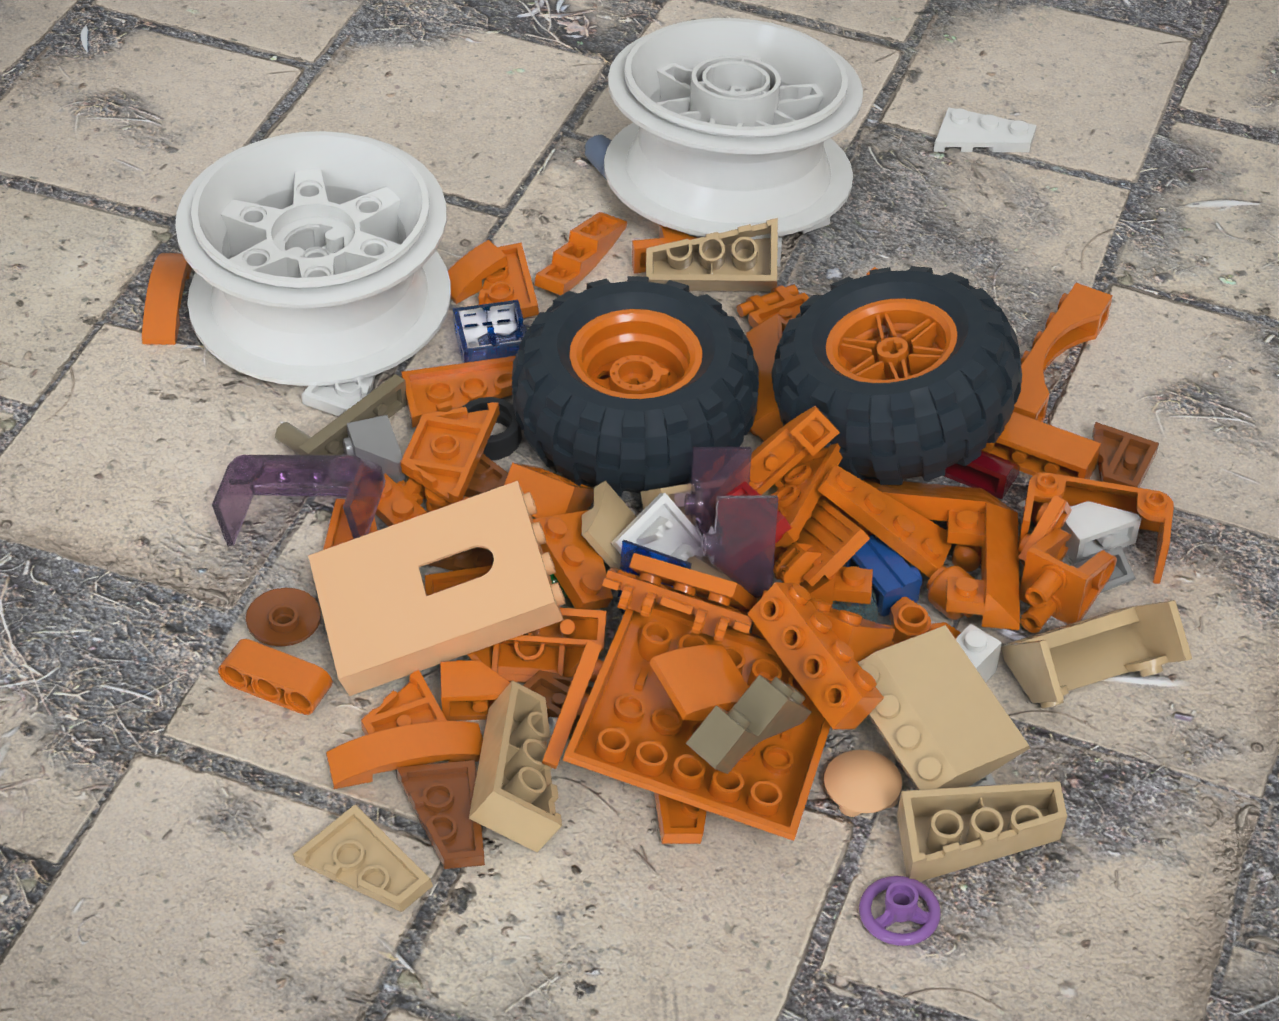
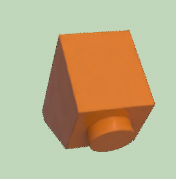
[440,660,511,721]

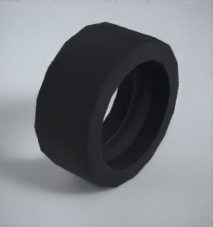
[463,397,522,460]

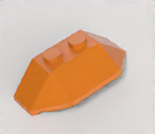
[467,608,607,683]

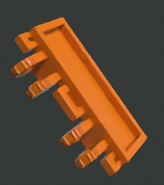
[753,498,870,587]
[602,567,752,642]

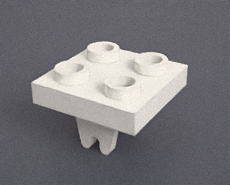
[611,493,712,586]

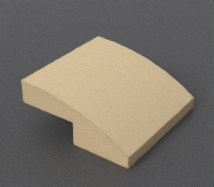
[582,481,636,574]

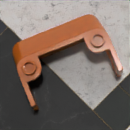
[1018,472,1174,584]

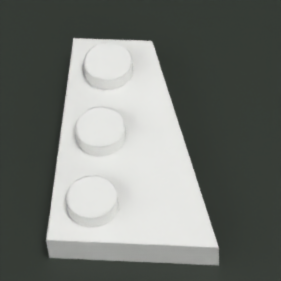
[934,107,1037,152]

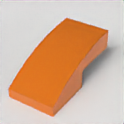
[448,240,508,304]

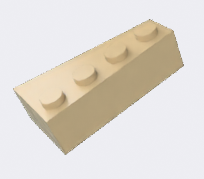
[646,218,778,291]
[469,680,562,852]
[897,781,1067,882]

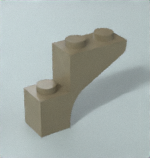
[686,675,812,774]

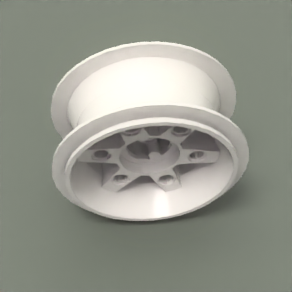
[604,18,863,239]
[175,131,451,386]

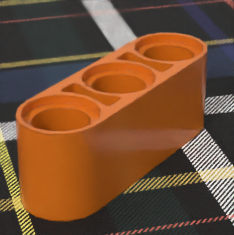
[218,639,333,715]

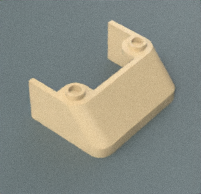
[1001,600,1192,708]

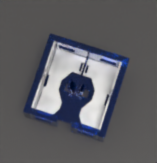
[453,300,527,363]

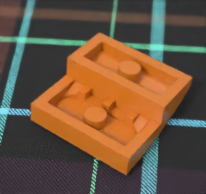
[649,645,749,721]

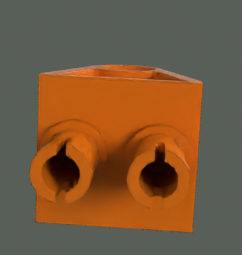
[1019,528,1117,633]

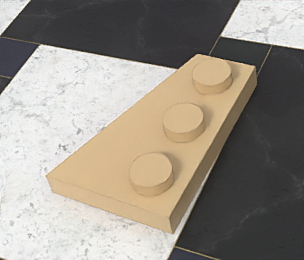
[293,804,433,912]

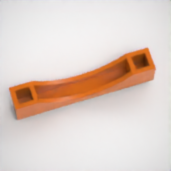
[1013,283,1113,422]

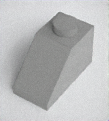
[343,415,406,483]

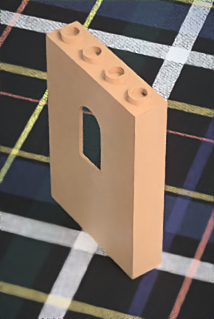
[308,481,566,696]

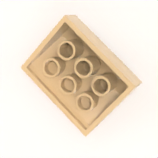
[858,625,1030,790]

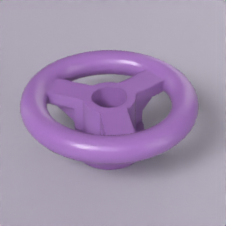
[859,876,941,946]

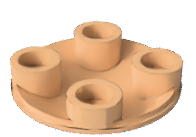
[824,750,902,817]

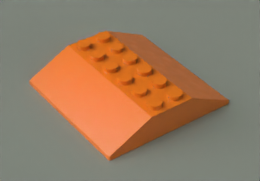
[563,603,831,841]

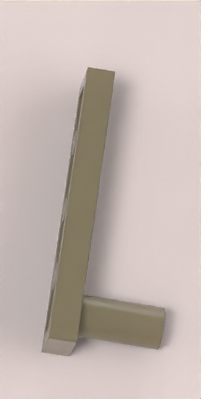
[275,374,407,478]

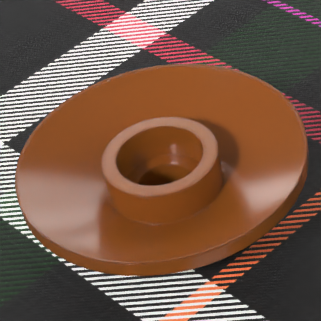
[246,588,321,646]

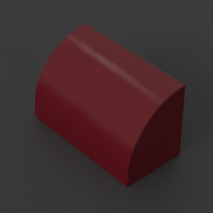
[944,450,1020,499]

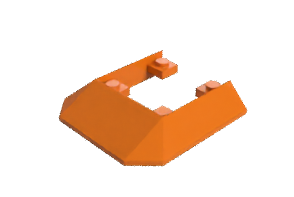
[800,478,1020,630]

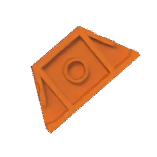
[401,402,500,504]

